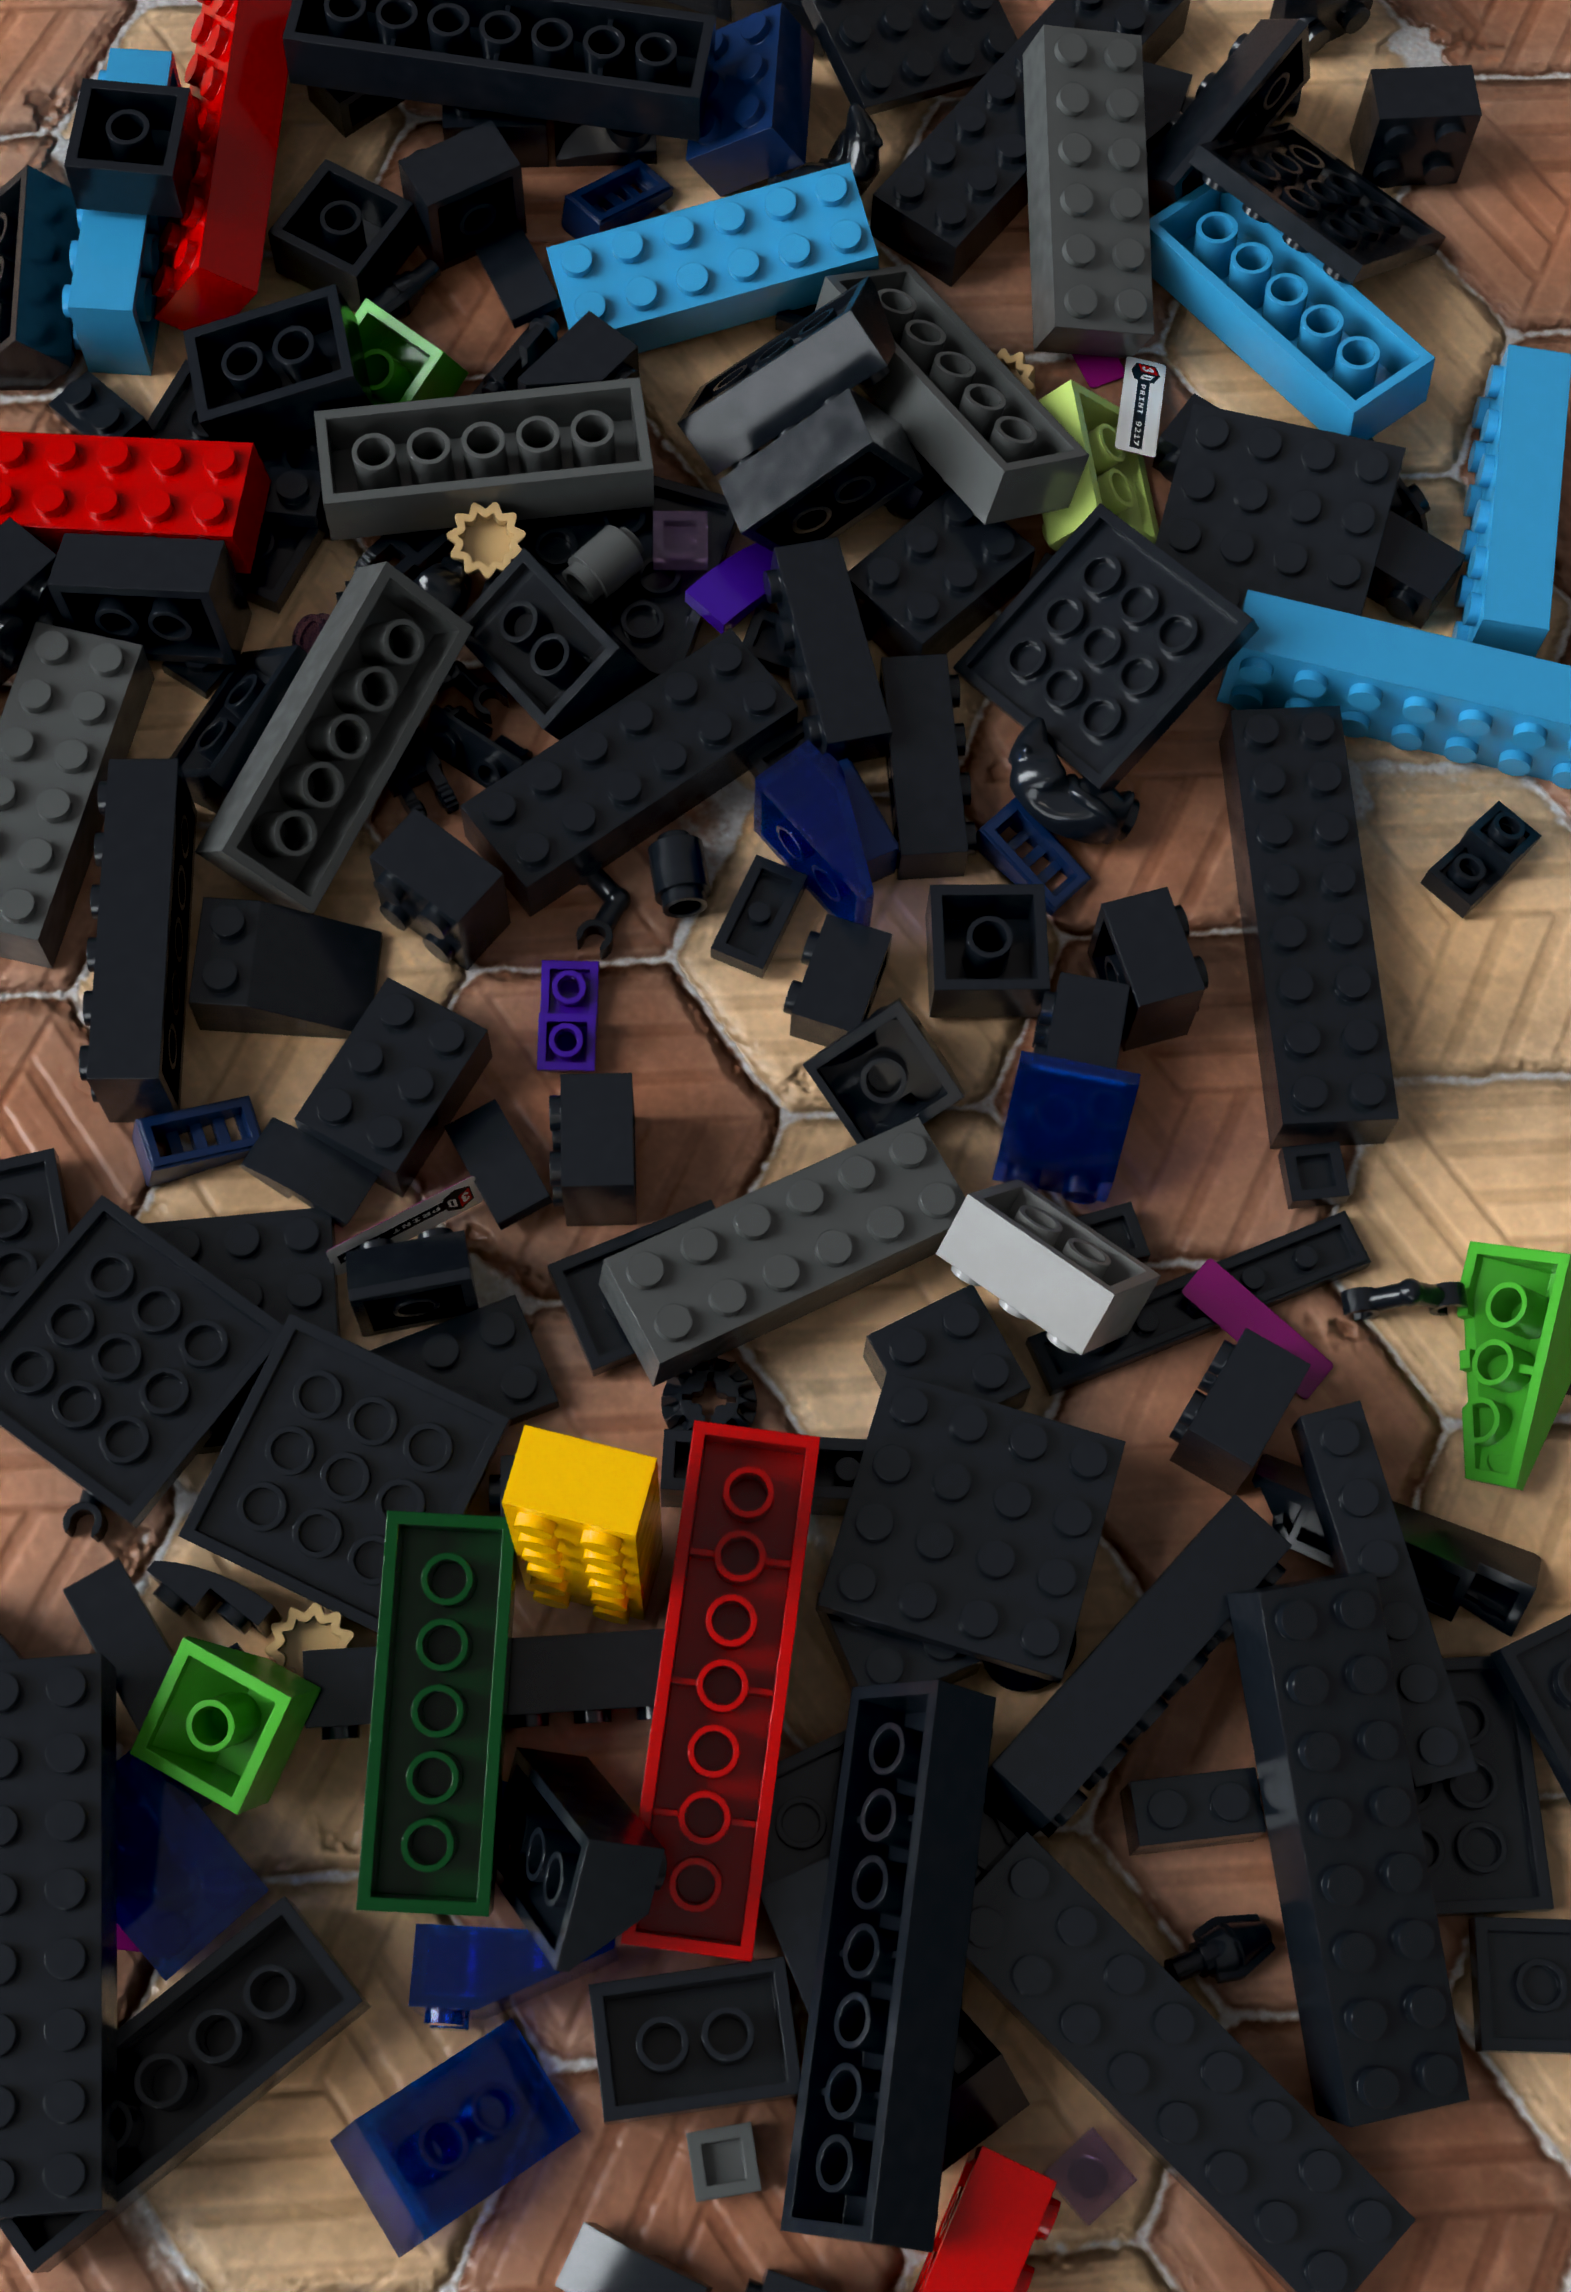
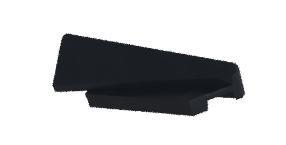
[1252,1454,1541,1637]

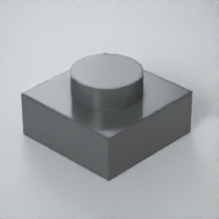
[686,2122,762,2203]

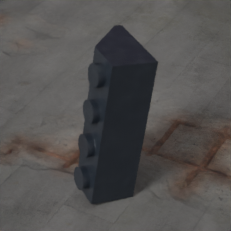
[1147,19,1310,215]
[0,165,80,391]
[677,276,897,476]
[495,1747,667,1972]

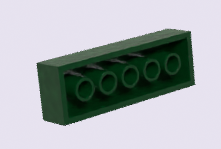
[356,1510,517,1917]

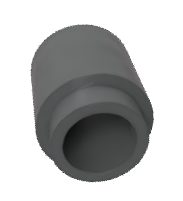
[562,525,643,605]

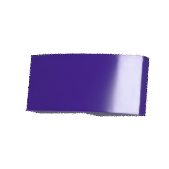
[685,543,773,634]
[537,960,600,1072]

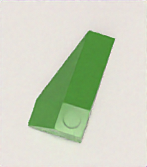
[1457,1241,1571,1491]

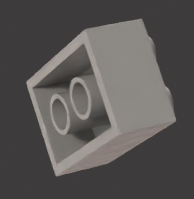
[936,1179,1161,1355]

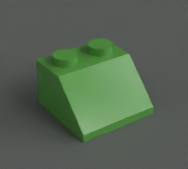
[355,298,469,405]
[129,1636,321,1815]

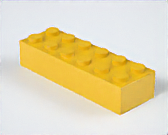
[502,1425,663,1624]

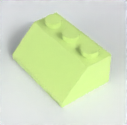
[1038,379,1159,551]

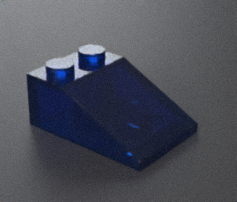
[754,740,874,927]
[992,1051,1141,1204]
[116,1748,269,1981]
[409,1924,619,2031]
[330,2018,581,2258]

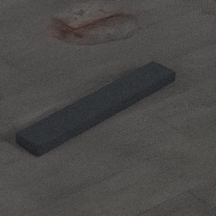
[1025,1211,1371,1396]

